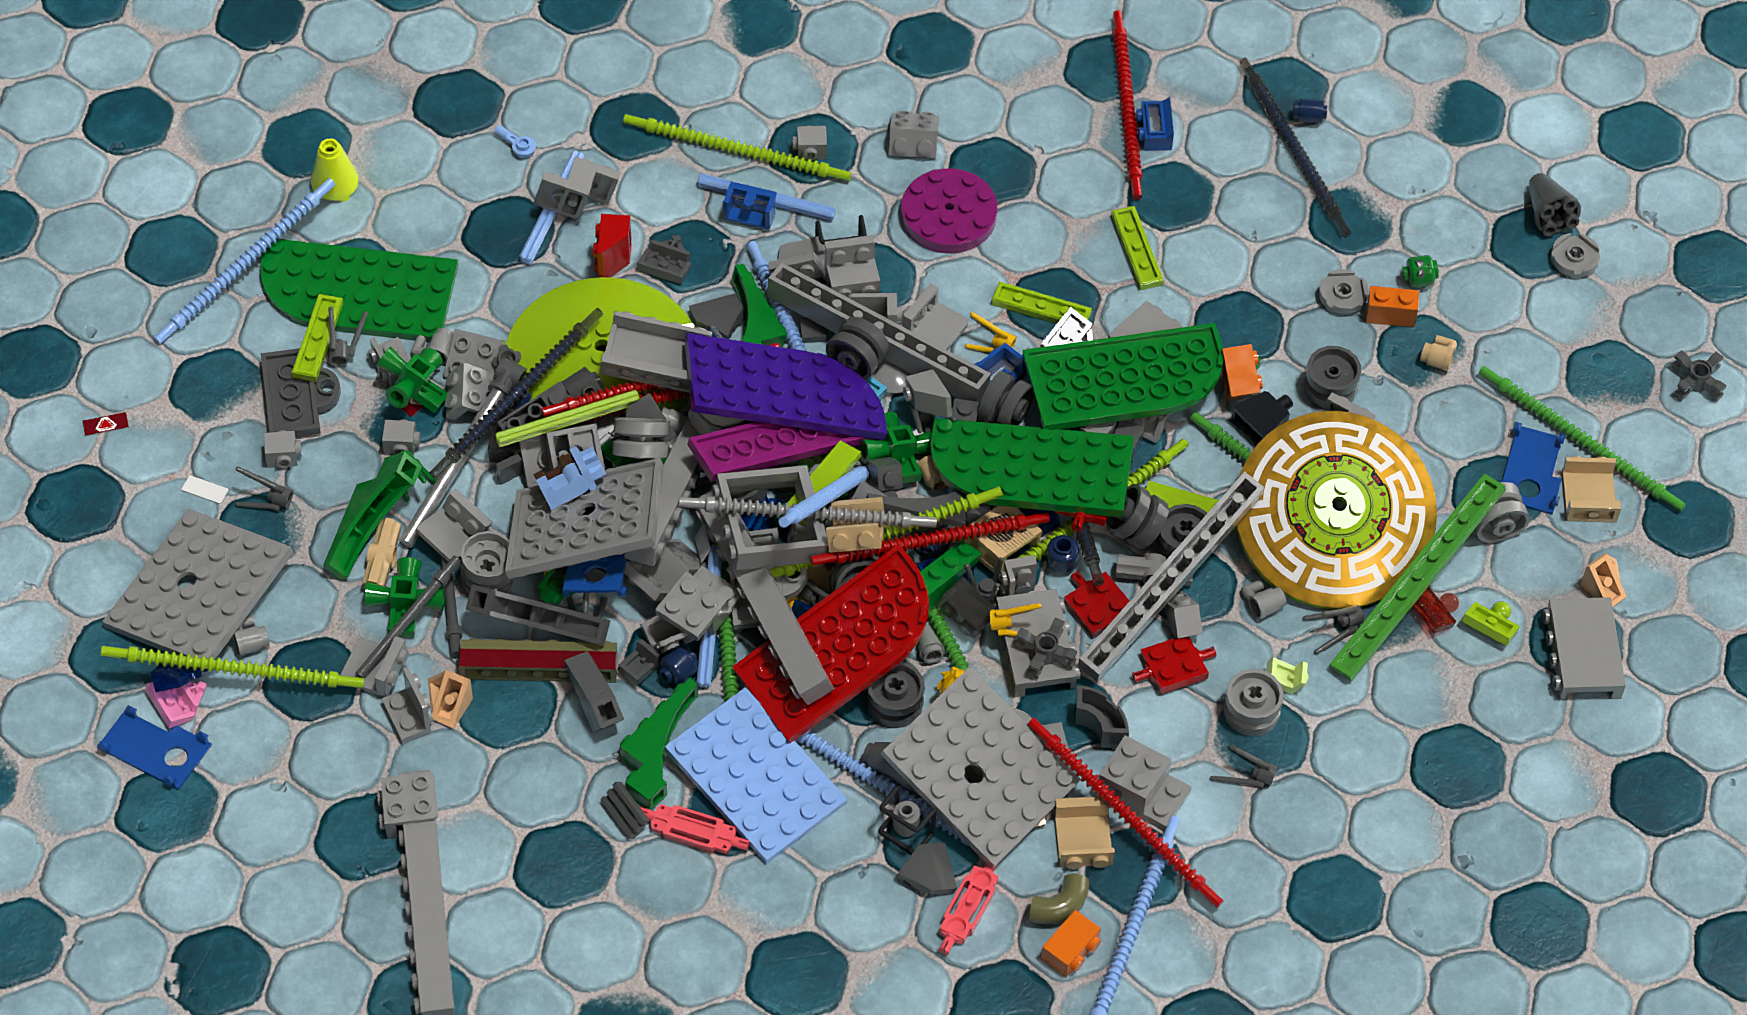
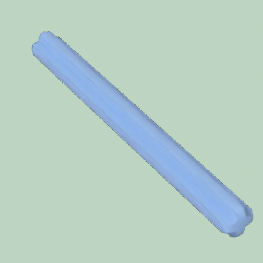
[520,150,584,264]
[698,173,836,221]
[696,545,723,688]

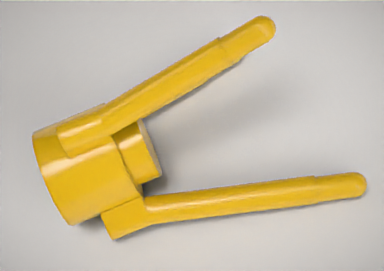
[965,312,1017,353]
[990,603,1041,637]

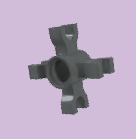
[1672,350,1727,402]
[1015,617,1077,679]

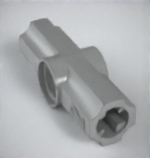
[1115,553,1193,586]

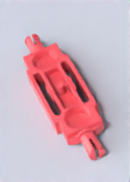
[640,804,750,854]
[938,863,999,955]

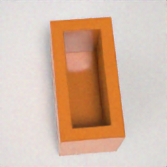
[1366,286,1419,327]
[1221,344,1263,401]
[1041,910,1101,978]

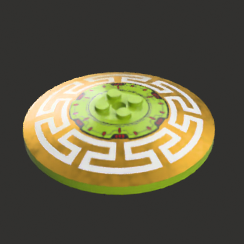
[1236,411,1437,610]

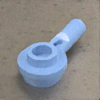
[494,125,536,159]

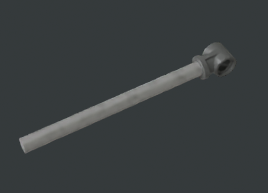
[399,357,527,548]

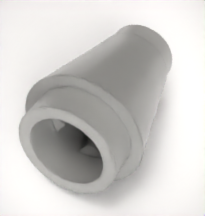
[918,625,944,664]

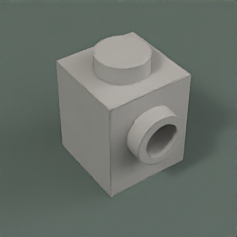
[793,126,827,160]
[382,420,421,456]
[264,430,302,468]

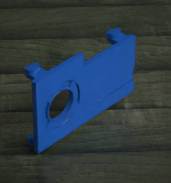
[1498,422,1565,515]
[563,553,628,597]
[97,705,212,790]

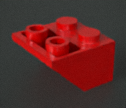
[593,214,632,278]

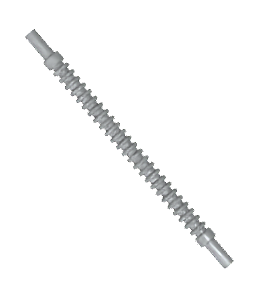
[679,496,937,528]

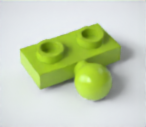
[1462,601,1520,646]

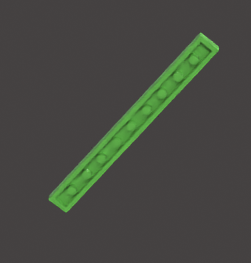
[1330,473,1506,681]

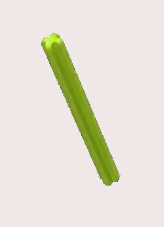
[495,390,640,447]

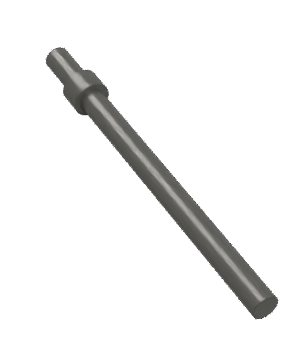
[356,555,461,678]
[441,556,462,657]

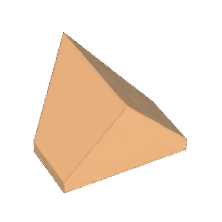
[1580,553,1627,607]
[427,670,473,728]

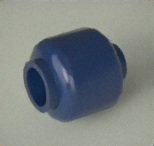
[1046,535,1080,573]
[659,647,699,685]

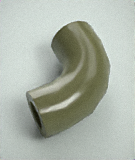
[1029,873,1090,924]

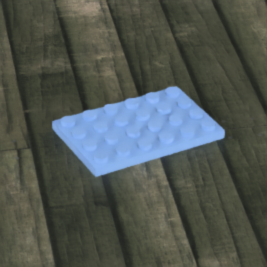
[664,687,847,864]

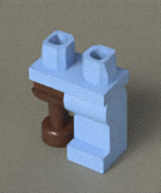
[534,446,606,510]

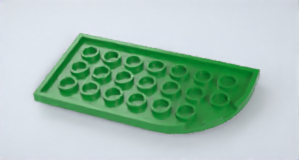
[260,239,459,342]
[1022,323,1223,430]
[931,418,1134,517]

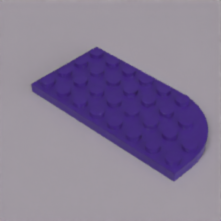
[684,333,888,440]

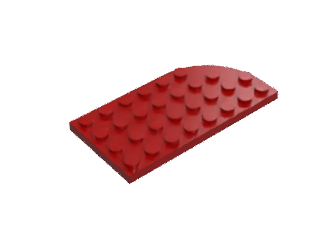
[732,544,929,743]

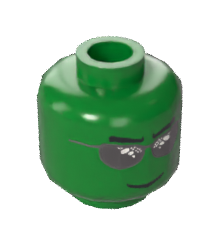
[1402,255,1439,288]

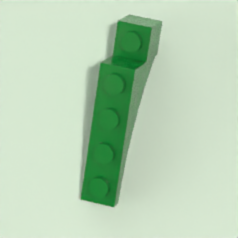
[731,263,787,347]
[323,452,422,580]
[920,540,982,614]
[620,678,698,810]

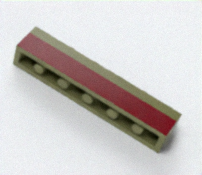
[459,638,618,683]

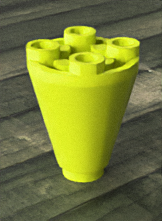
[310,139,359,202]

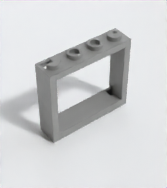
[712,465,829,570]

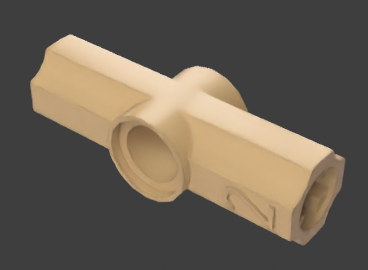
[362,518,402,589]

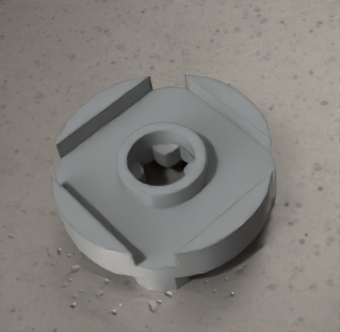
[1550,233,1600,280]
[1319,269,1369,314]

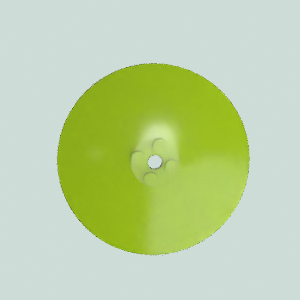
[505,277,695,430]

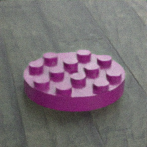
[901,168,997,254]

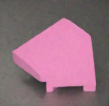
[145,672,207,728]

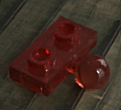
[1413,586,1459,633]

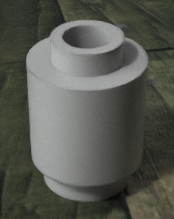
[893,801,920,837]

